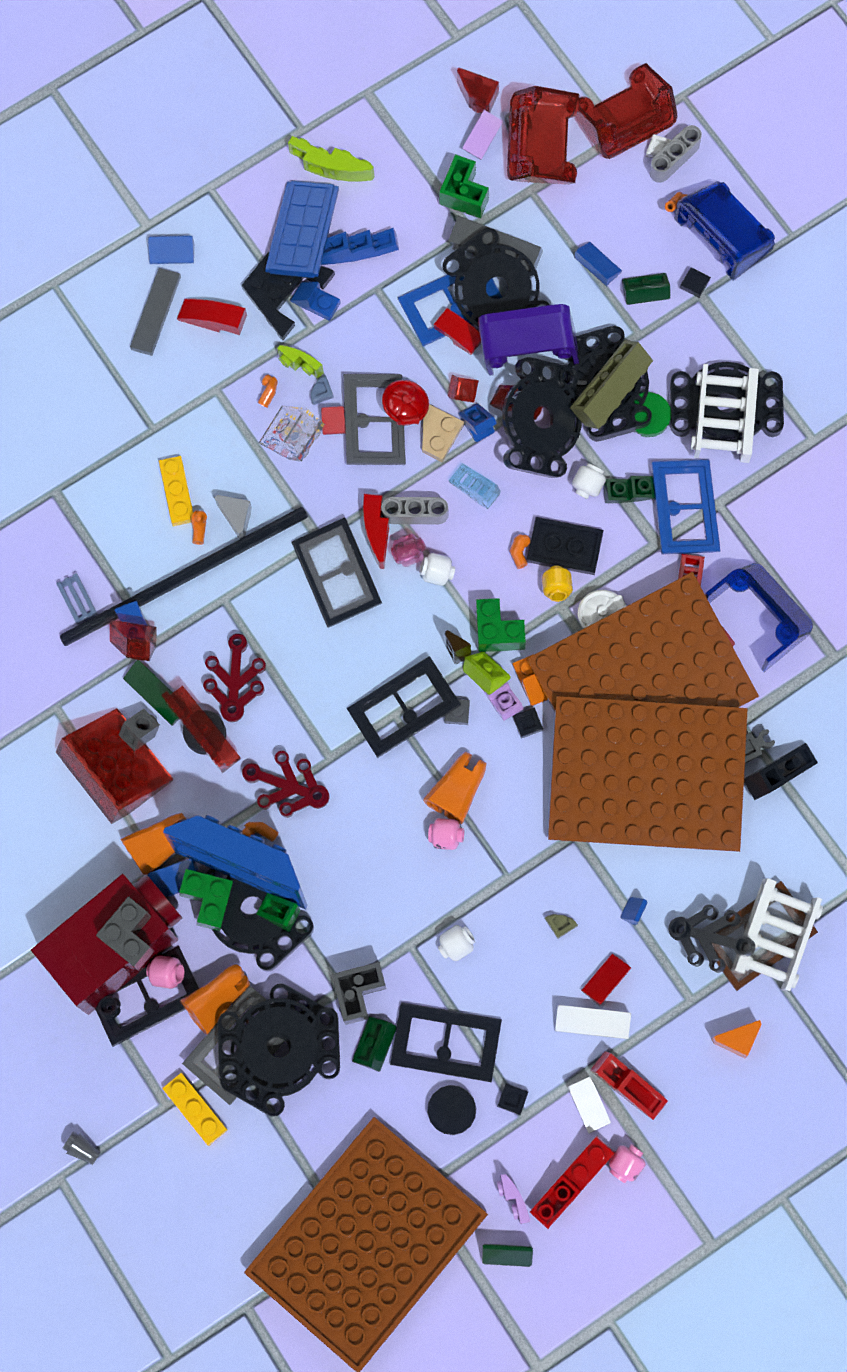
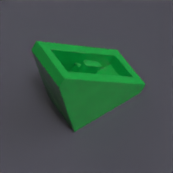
[256,893,301,932]

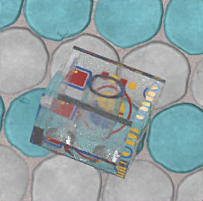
[259,406,325,462]

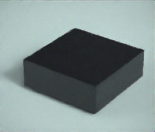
[680,267,711,298]
[513,707,543,739]
[497,1083,529,1115]

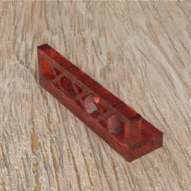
[161,685,241,774]

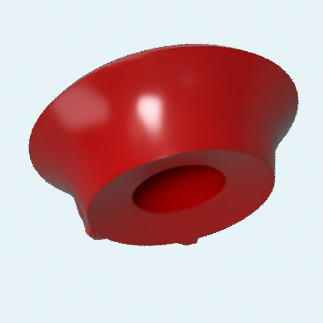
[382,380,429,426]

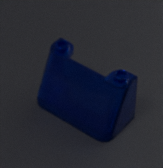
[674,181,775,281]

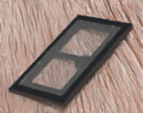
[291,517,383,628]

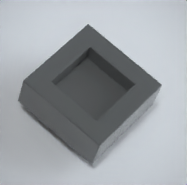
[445,699,470,725]

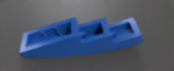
[321,228,399,265]

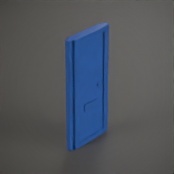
[265,181,339,278]

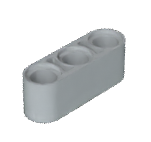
[650,125,702,183]
[381,497,449,524]

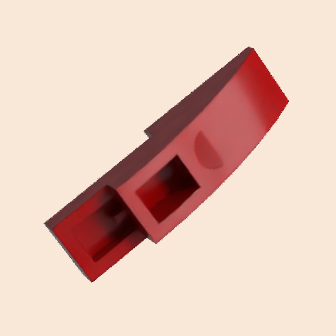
[530,1136,616,1229]

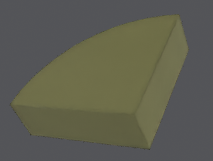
[545,914,578,939]

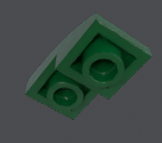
[603,476,655,503]

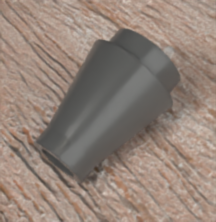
[63,1131,101,1165]

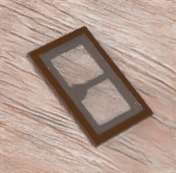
[712,881,818,991]

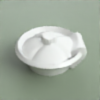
[578,590,626,628]

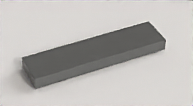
[130,268,181,356]

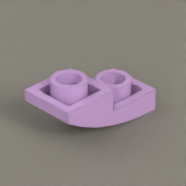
[462,110,503,160]
[482,682,524,721]
[497,1174,530,1224]

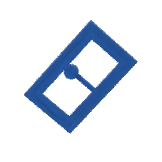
[397,270,502,347]
[651,460,721,555]

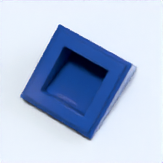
[621,897,648,926]

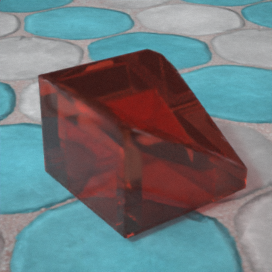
[448,374,479,403]

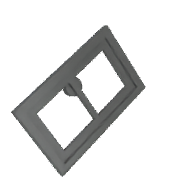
[343,374,406,465]

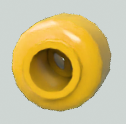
[542,566,573,602]

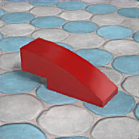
[177,299,247,335]
[363,494,390,569]
[590,1051,668,1120]

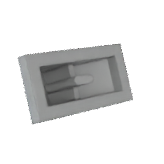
[214,495,252,539]

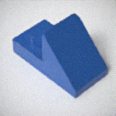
[291,282,341,321]
[458,403,497,442]

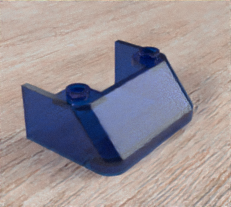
[705,563,813,672]

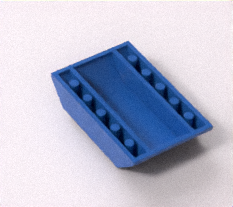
[163,815,308,910]

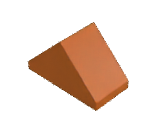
[712,1020,762,1058]

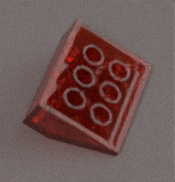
[56,708,173,824]

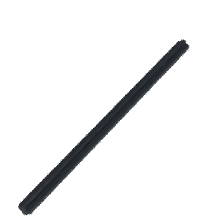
[60,507,308,646]

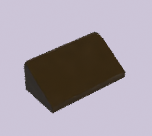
[444,630,471,664]

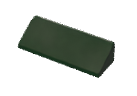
[123,660,189,726]

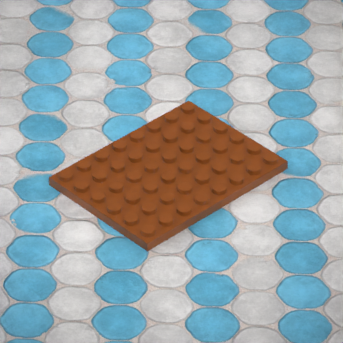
[527,572,759,712]
[548,696,748,852]
[244,1117,488,1372]

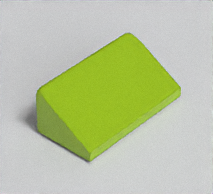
[463,652,511,695]

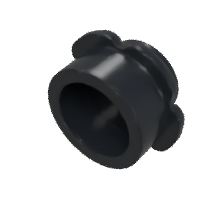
[97,996,121,1020]

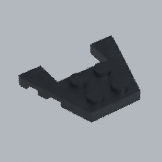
[242,252,335,341]

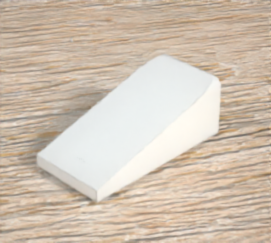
[568,1077,611,1134]

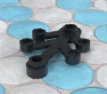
[669,904,756,973]

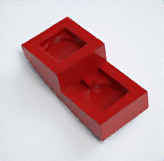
[433,308,481,355]

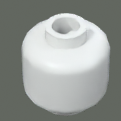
[572,463,606,499]
[419,553,455,586]
[438,925,475,961]

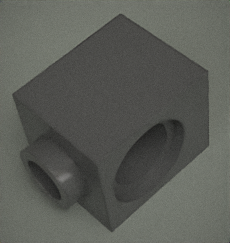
[119,709,160,751]

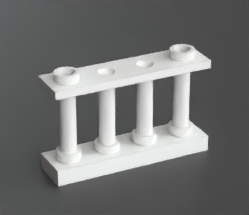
[691,364,759,463]
[730,878,823,992]

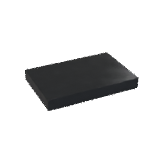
[527,517,604,576]

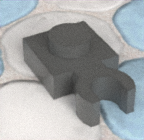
[745,729,775,764]

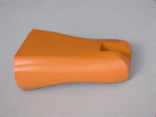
[423,752,487,824]
[120,813,186,876]
[180,964,250,1035]

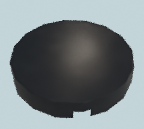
[427,1085,476,1135]

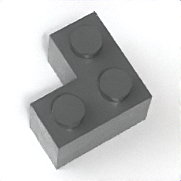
[96,896,154,970]
[332,962,386,1025]

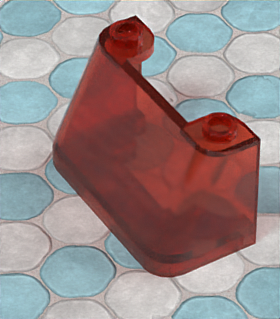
[570,63,678,159]
[507,86,580,185]

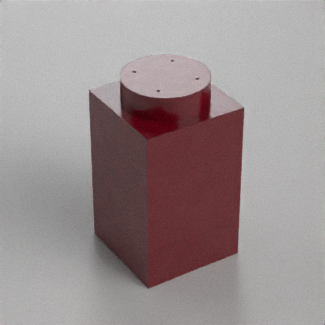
[31,873,183,1015]

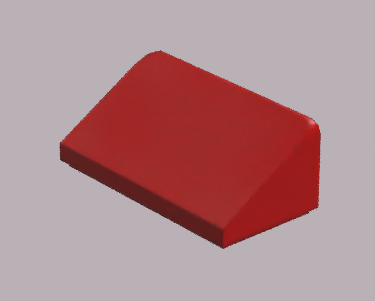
[581,954,631,1007]

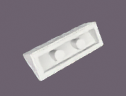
[555,1005,631,1039]

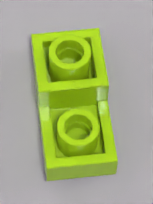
[277,345,324,379]

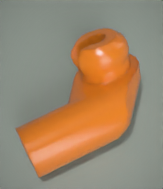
[665,192,689,212]
[258,375,278,408]
[191,510,207,545]
[510,534,530,569]
[242,822,279,842]

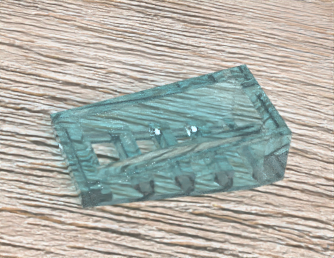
[449,463,501,509]

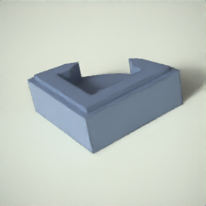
[311,375,334,405]

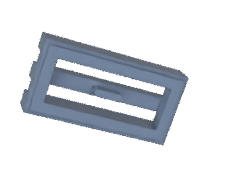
[56,573,97,624]

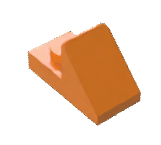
[512,654,548,707]

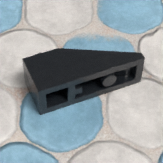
[744,743,818,800]

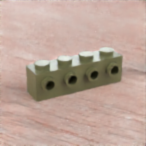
[570,340,653,429]

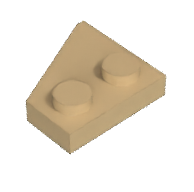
[422,404,464,463]

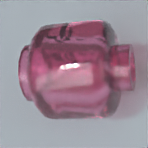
[391,533,427,567]

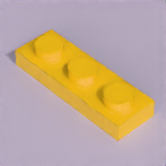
[159,456,193,527]
[162,1073,228,1146]

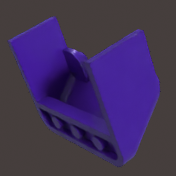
[478,304,579,376]

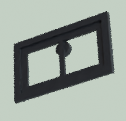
[346,656,461,758]
[95,946,199,1047]
[390,1002,502,1083]

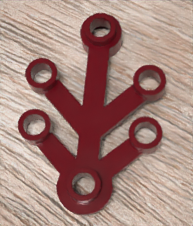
[203,633,266,722]
[242,751,330,818]

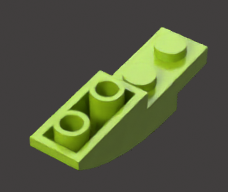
[288,136,375,182]

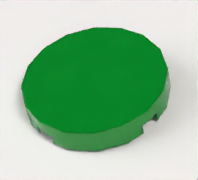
[634,392,671,438]

